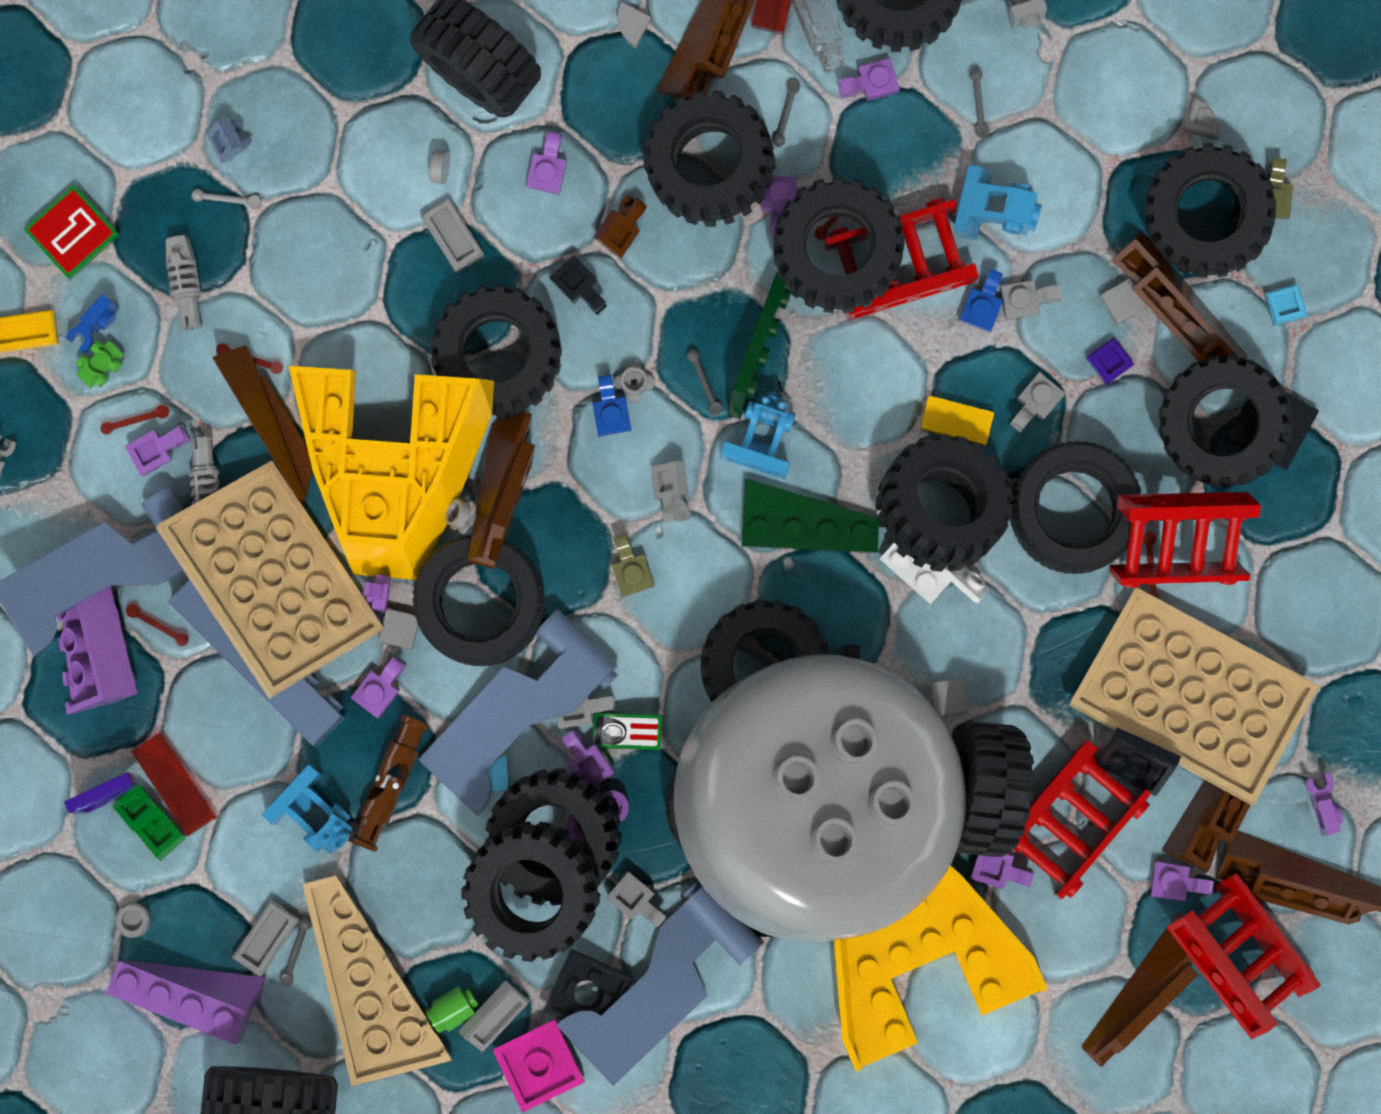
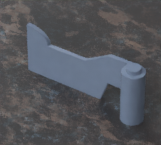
[0,487,186,657]
[418,610,618,816]
[556,881,764,1086]

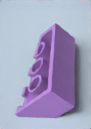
[57,586,137,715]
[106,960,266,1044]

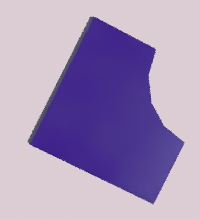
[64,772,138,815]

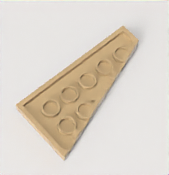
[303,875,453,1086]

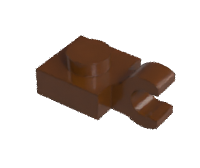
[593,194,647,258]

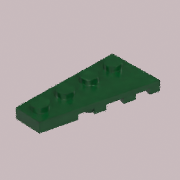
[742,478,879,554]

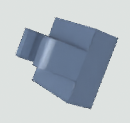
[207,117,252,164]

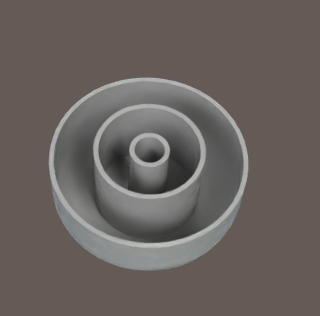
[674,654,966,943]

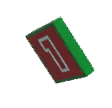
[24,185,120,280]

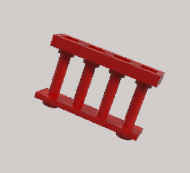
[824,198,979,321]
[1109,492,1261,588]
[1008,740,1151,899]
[1166,873,1321,1040]

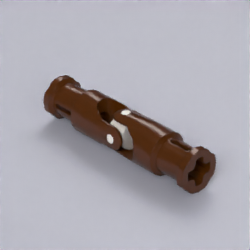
[348,714,430,852]

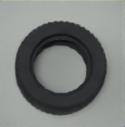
[1009,441,1142,574]
[412,534,546,667]

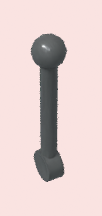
[970,68,989,138]
[772,80,800,147]
[687,349,722,416]
[279,917,312,986]

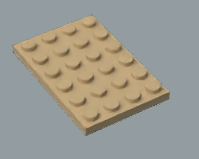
[156,461,384,699]
[1069,588,1319,806]

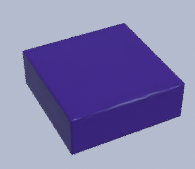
[1086,338,1134,385]

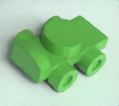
[75,340,124,388]

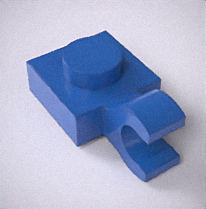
[959,269,1003,333]
[66,294,119,354]
[592,375,632,437]

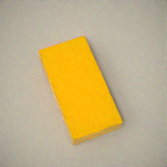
[0,310,59,353]
[920,396,995,446]

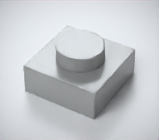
[1008,0,1047,29]

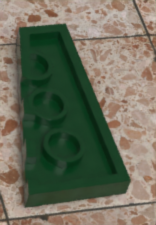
[728,272,791,420]

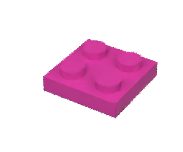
[493,1019,585,1113]

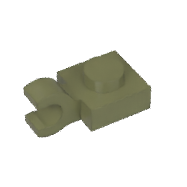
[1268,158,1293,220]
[612,535,655,597]

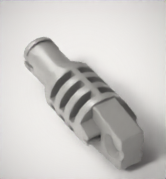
[166,235,202,331]
[189,436,220,505]

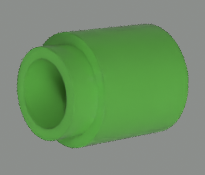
[425,985,479,1034]

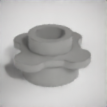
[614,362,655,403]
[445,497,476,534]

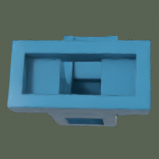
[954,165,1042,240]
[721,391,796,480]
[262,765,354,854]

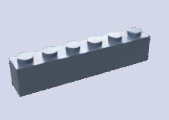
[168,580,345,747]

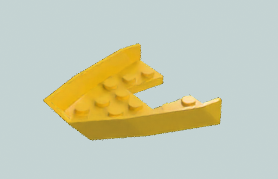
[289,366,494,580]
[834,866,1048,1072]

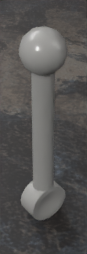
[191,189,262,209]

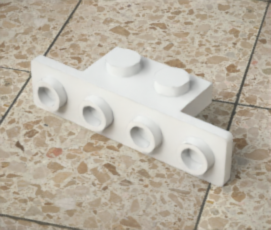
[876,510,990,605]

